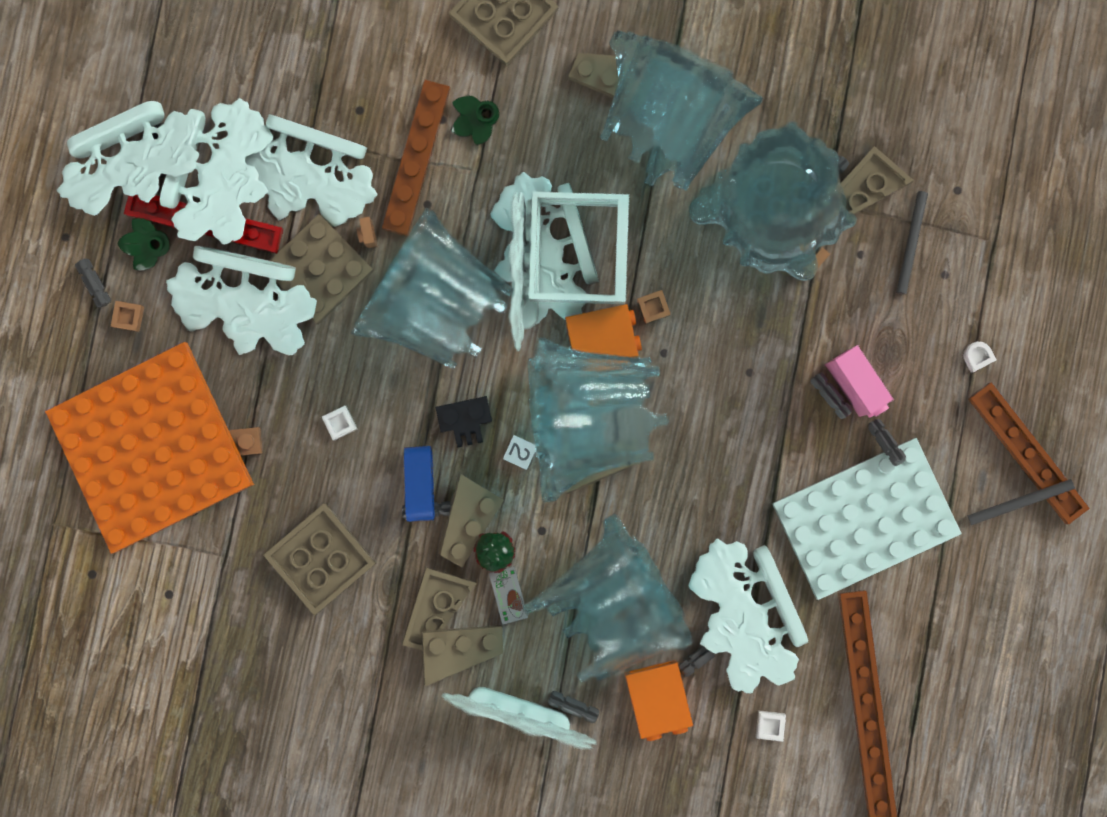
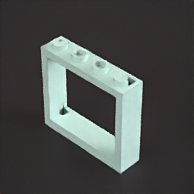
[524,192,629,304]

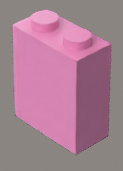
[825,345,894,418]

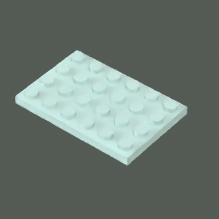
[772,438,962,600]

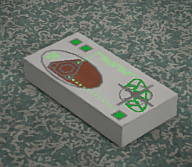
[489,566,528,625]

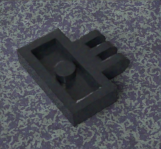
[435,396,492,448]

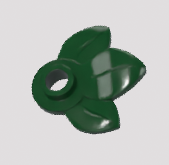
[451,96,500,145]
[117,218,171,271]

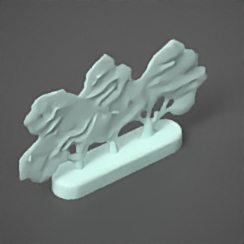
[160,98,273,244]
[57,101,199,216]
[245,114,377,227]
[490,172,599,324]
[509,191,540,351]
[166,246,317,355]
[688,539,808,693]
[442,687,596,749]

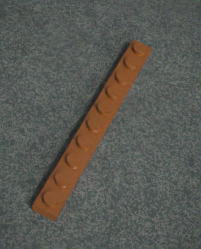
[838,590,897,817]

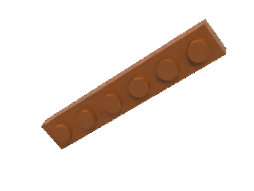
[382,80,450,237]
[968,382,1090,525]

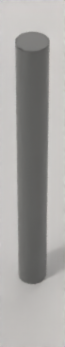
[896,191,928,295]
[967,479,1075,525]

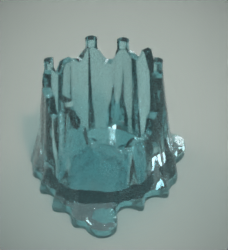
[600,30,764,191]
[689,122,857,281]
[351,208,514,370]
[527,338,668,502]
[523,514,692,682]

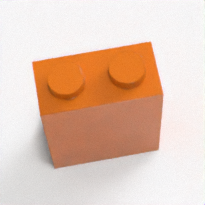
[565,304,642,371]
[624,660,693,741]

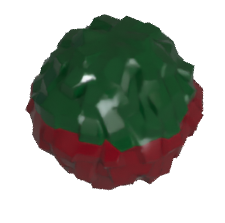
[473,531,516,573]

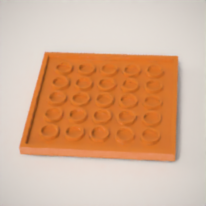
[45,342,254,554]

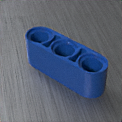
[404,446,435,522]

